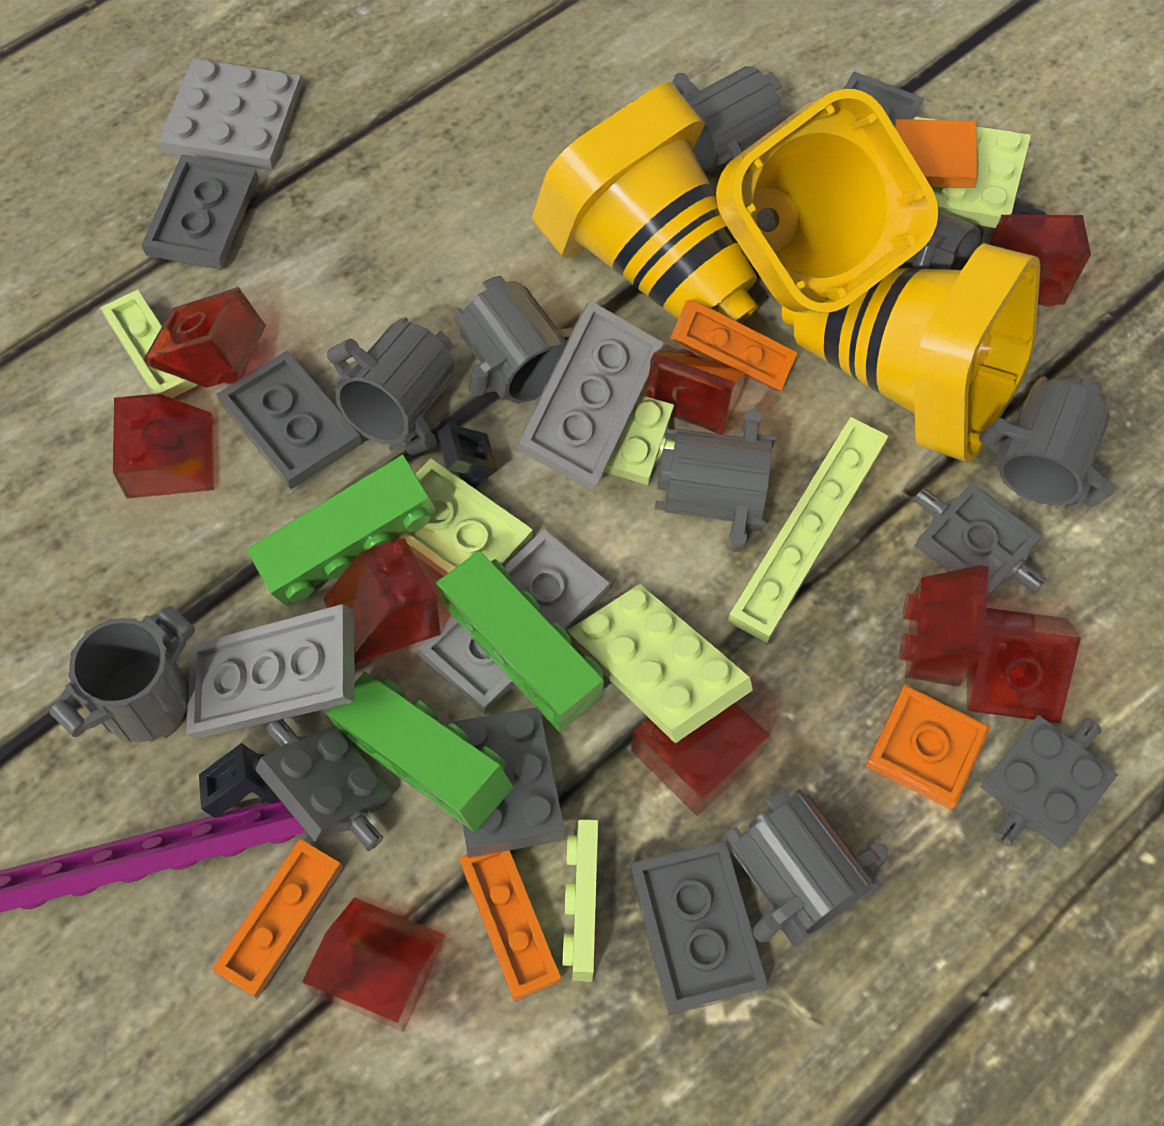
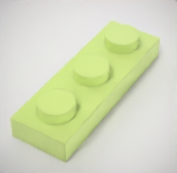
[100,290,198,405]
[563,820,598,982]

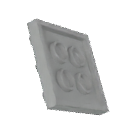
[158,58,303,170]

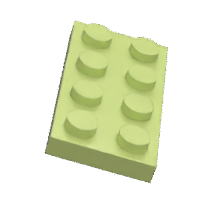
[567,584,753,743]

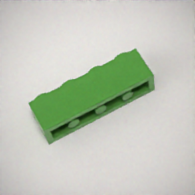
[246,455,438,605]
[436,550,604,732]
[326,671,513,833]

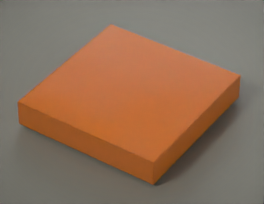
[895,119,977,188]
[865,684,991,810]

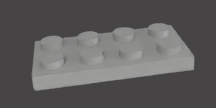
[515,300,663,490]
[418,529,610,714]
[186,604,355,739]

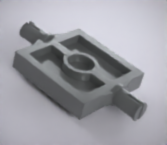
[913,482,1046,601]
[980,715,1118,849]
[255,719,393,851]

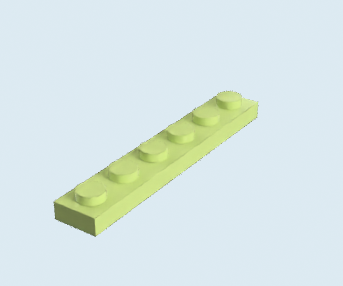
[728,417,889,643]

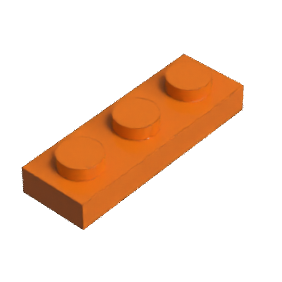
[670,300,798,391]
[211,838,343,999]
[459,850,561,1002]

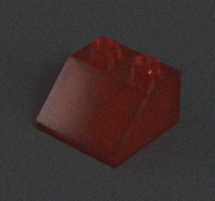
[988,214,1091,307]
[143,287,266,388]
[646,345,745,435]
[113,393,214,499]
[323,538,441,663]
[899,565,989,687]
[966,606,1081,723]
[302,897,445,1033]

